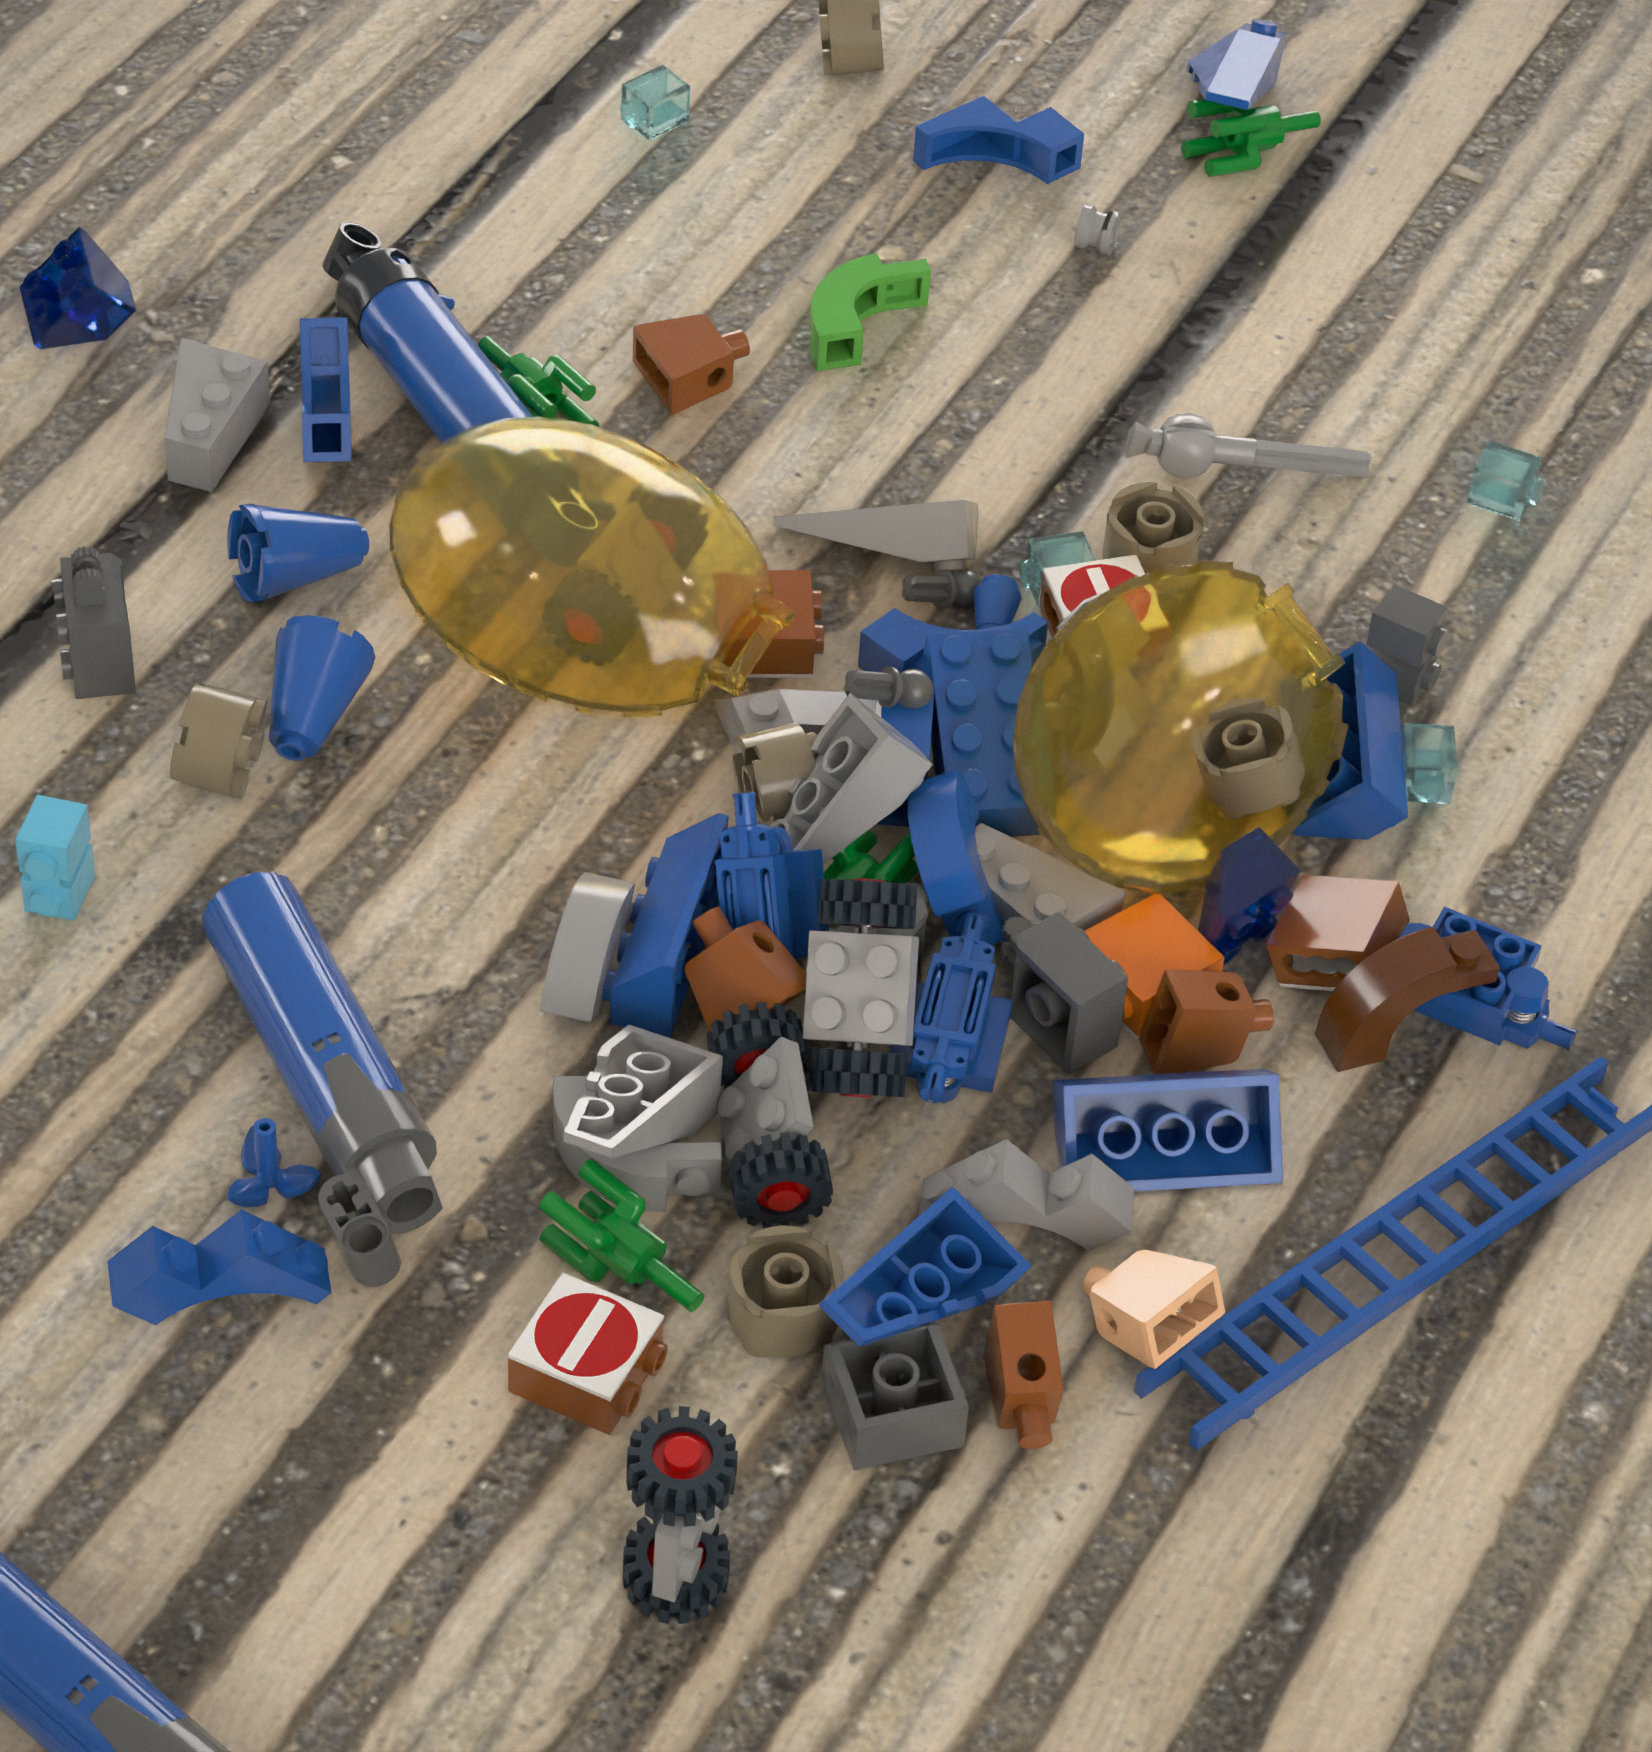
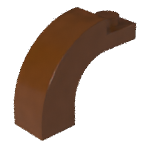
[1315,926,1500,1072]

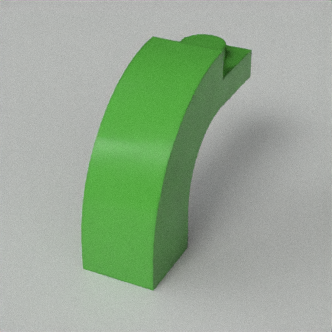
[809,253,931,371]

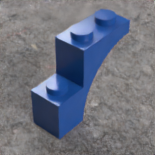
[913,95,1084,184]
[858,608,1048,673]
[107,1209,332,1325]

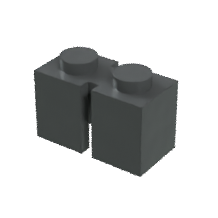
[1366,584,1449,706]

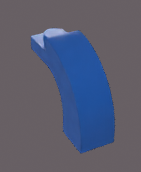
[300,317,352,462]
[908,768,1006,945]

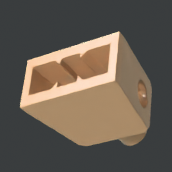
[1083,1249,1226,1369]

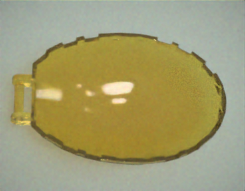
[389,417,795,717]
[1013,560,1348,894]

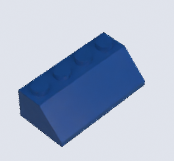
[1282,641,1408,840]
[603,813,729,1037]
[1053,1068,1283,1191]

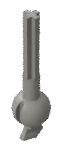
[1126,413,1371,478]

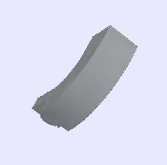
[539,872,637,1022]
[553,1076,722,1212]

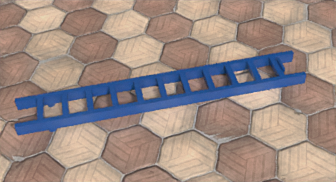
[1134,1056,1652,1451]

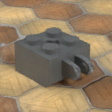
[52,546,136,699]
[1000,912,1128,1075]
[821,1322,969,1470]

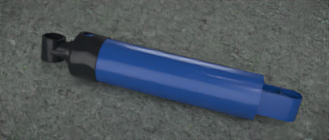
[322,222,616,567]

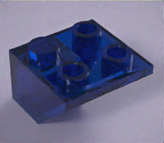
[19,227,137,349]
[1198,826,1301,966]

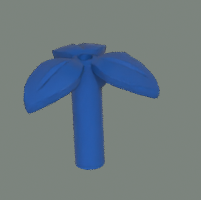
[226,1118,321,1207]

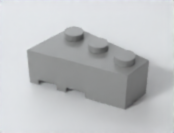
[164,338,270,493]
[975,823,1125,944]

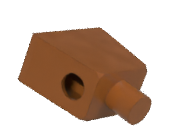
[633,314,750,415]
[684,906,807,1031]
[1138,969,1274,1074]
[983,1300,1063,1449]

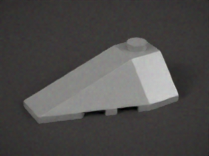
[773,500,979,572]
[714,689,877,754]
[770,693,933,864]
[563,1024,723,1158]

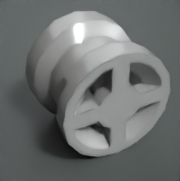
[1074,204,1121,256]

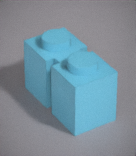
[15,794,95,921]

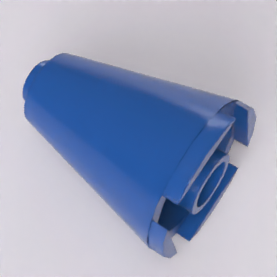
[227,504,369,603]
[269,615,376,761]

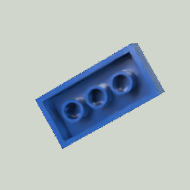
[922,628,1051,837]

